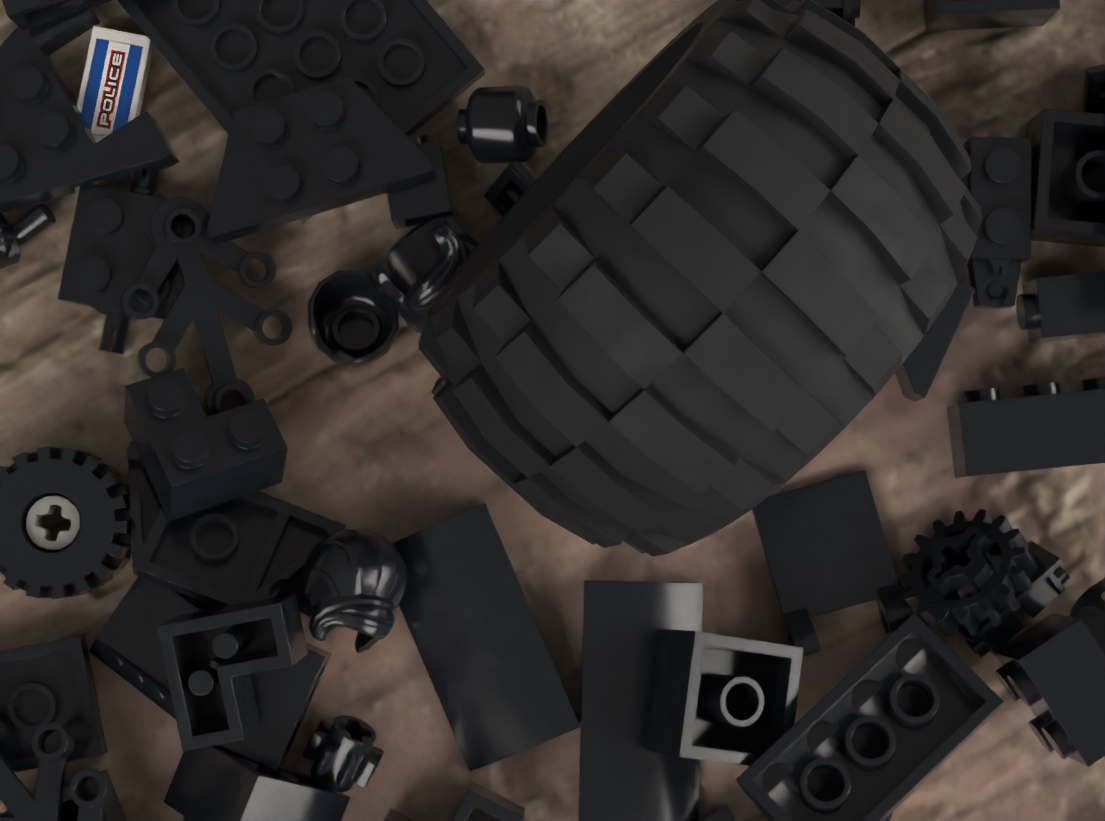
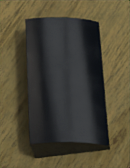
[392,503,580,771]
[578,580,703,821]
[736,613,1004,821]

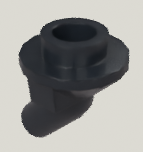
[0,203,56,270]

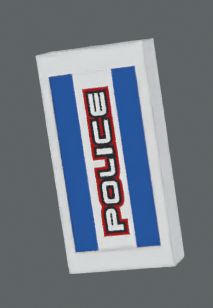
[77,26,154,142]

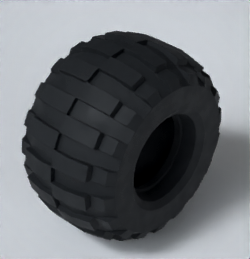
[418,0,982,557]

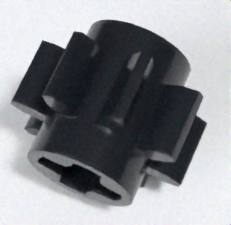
[303,715,384,792]

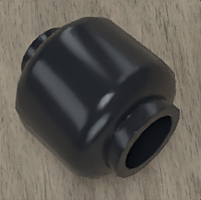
[456,86,548,164]

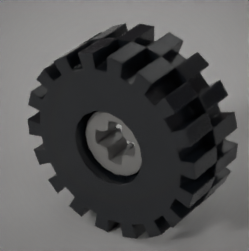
[0,447,132,599]

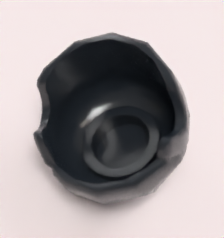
[307,270,399,367]

